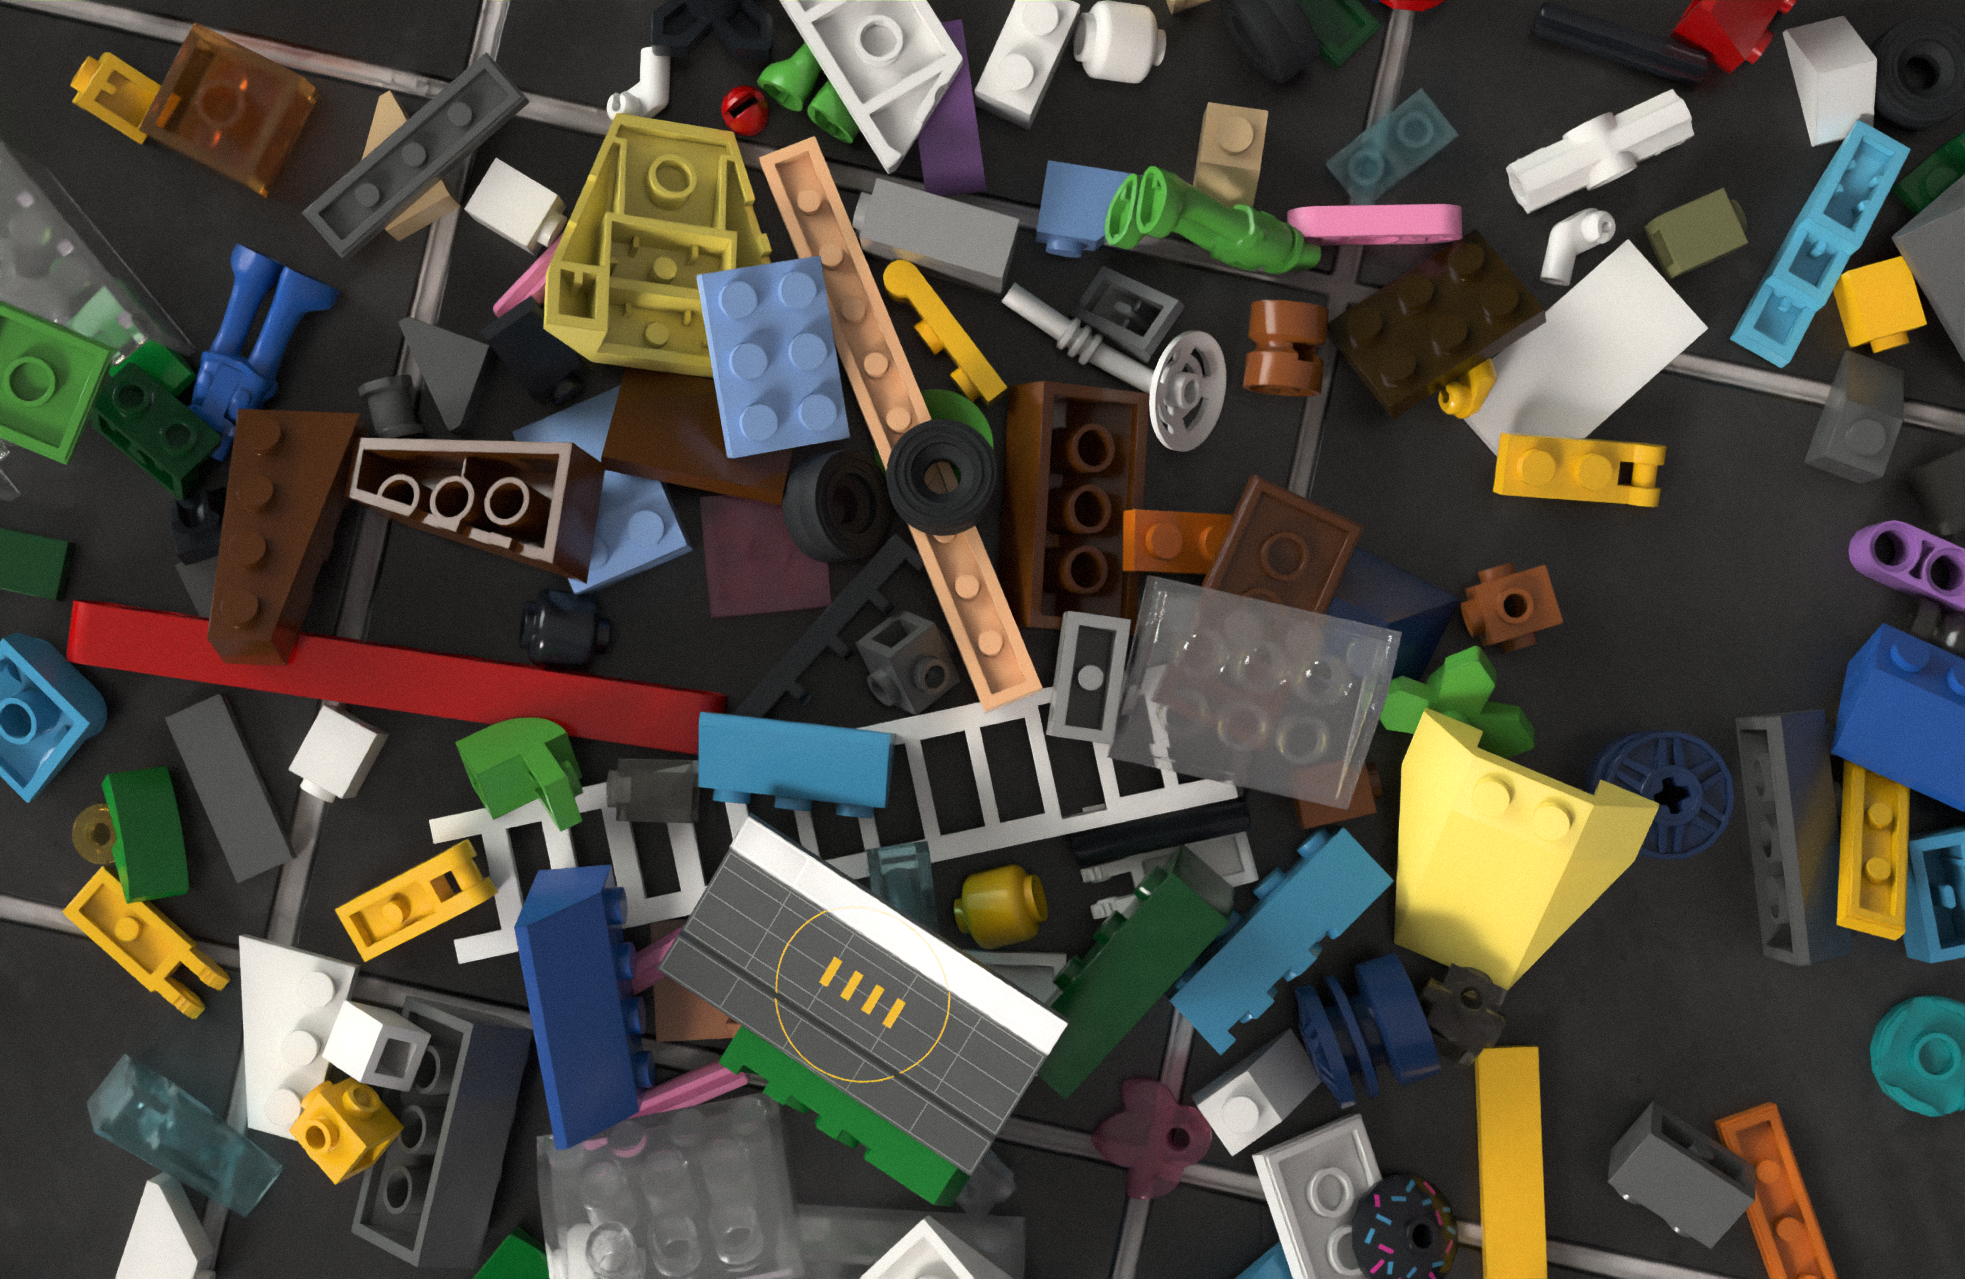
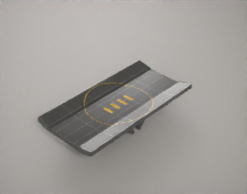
[657,813,1070,1176]

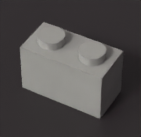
[1046,611,1131,745]

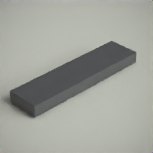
[302,52,530,262]

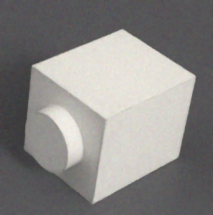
[464,158,567,257]
[288,705,389,803]
[322,1000,431,1092]

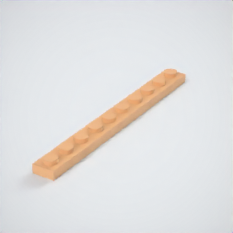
[759,136,1042,714]

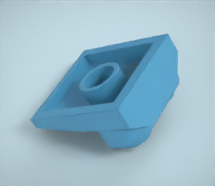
[0,632,107,803]

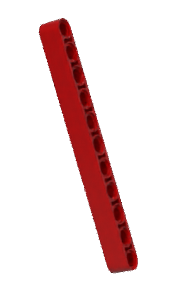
[65,599,728,755]

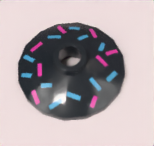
[1352,1175,1458,1279]

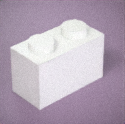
[975,0,1080,130]

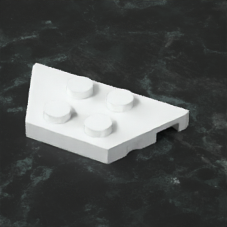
[779,0,963,175]

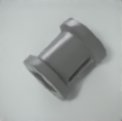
[358,375,426,439]

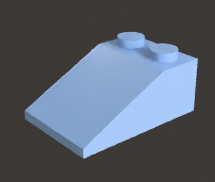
[513,385,694,595]

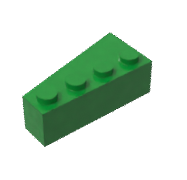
[718,1025,971,1206]

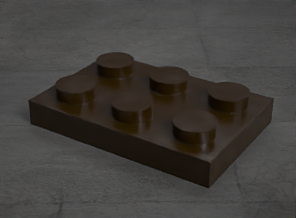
[1327,229,1546,419]

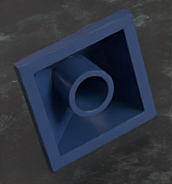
[1307,547,1460,689]

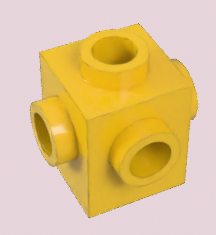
[289,1077,404,1185]

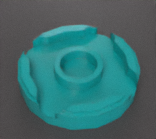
[1870,994,1965,1117]

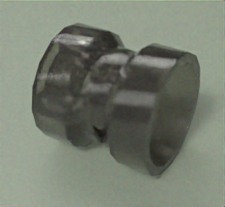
[1895,594,1965,659]

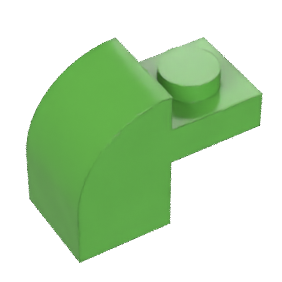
[455,717,583,832]

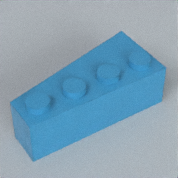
[1164,825,1394,1055]

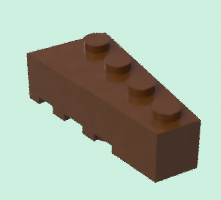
[344,438,606,584]

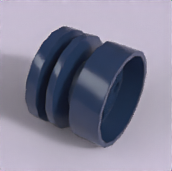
[1583,731,1735,860]
[1295,952,1440,1109]

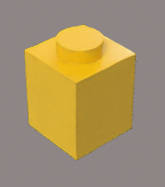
[1833,256,1927,354]

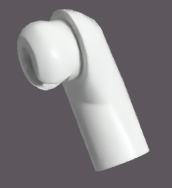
[606,47,671,121]
[1540,208,1616,286]

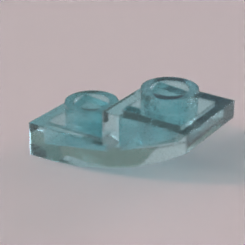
[1325,88,1459,205]

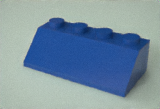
[1830,623,1965,812]
[514,865,655,1150]

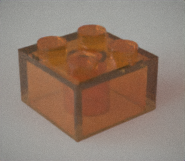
[138,22,320,199]

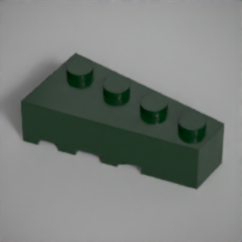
[1037,845,1237,1100]

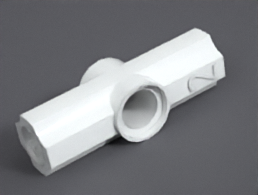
[1506,89,1694,214]

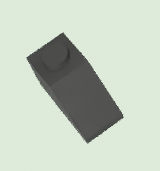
[1804,350,1904,483]

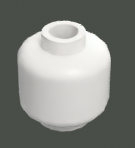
[1073,0,1166,83]

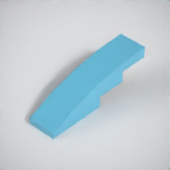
[1730,120,1911,368]

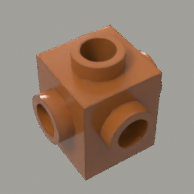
[1461,562,1563,653]

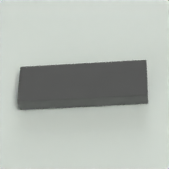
[165,693,298,883]

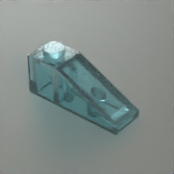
[87,1054,283,1218]

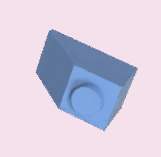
[1035,160,1144,258]

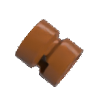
[1243,300,1329,397]

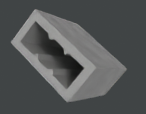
[852,178,1020,297]

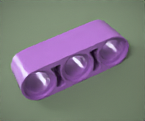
[917,19,986,197]
[1848,520,1965,620]

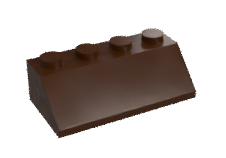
[998,381,1150,635]

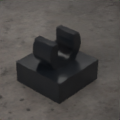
[168,487,227,566]

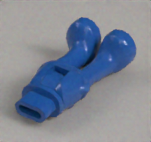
[187,243,341,462]

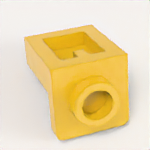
[70,52,174,145]

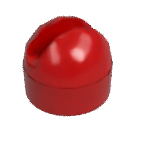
[721,85,770,136]

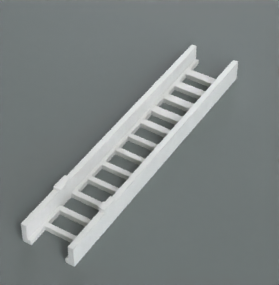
[429,662,1238,964]

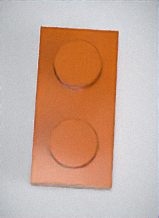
[1123,509,1233,575]

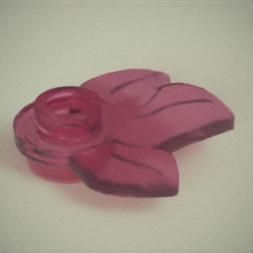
[1091,1078,1212,1200]

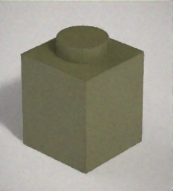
[1643,188,1748,281]

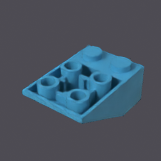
[1903,824,1965,963]

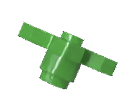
[1371,646,1535,759]

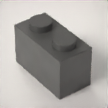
[1607,1101,1756,1249]

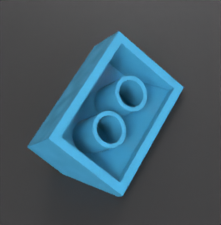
[698,712,896,818]

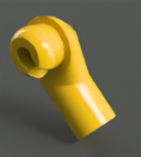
[1438,358,1497,419]

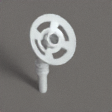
[1002,282,1227,452]

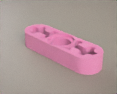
[1287,204,1462,246]

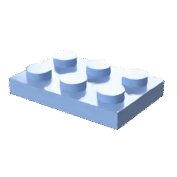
[696,256,850,458]

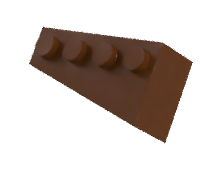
[207,409,371,666]

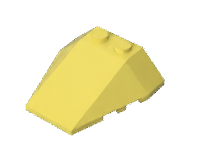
[543,113,772,378]
[1394,707,1659,991]

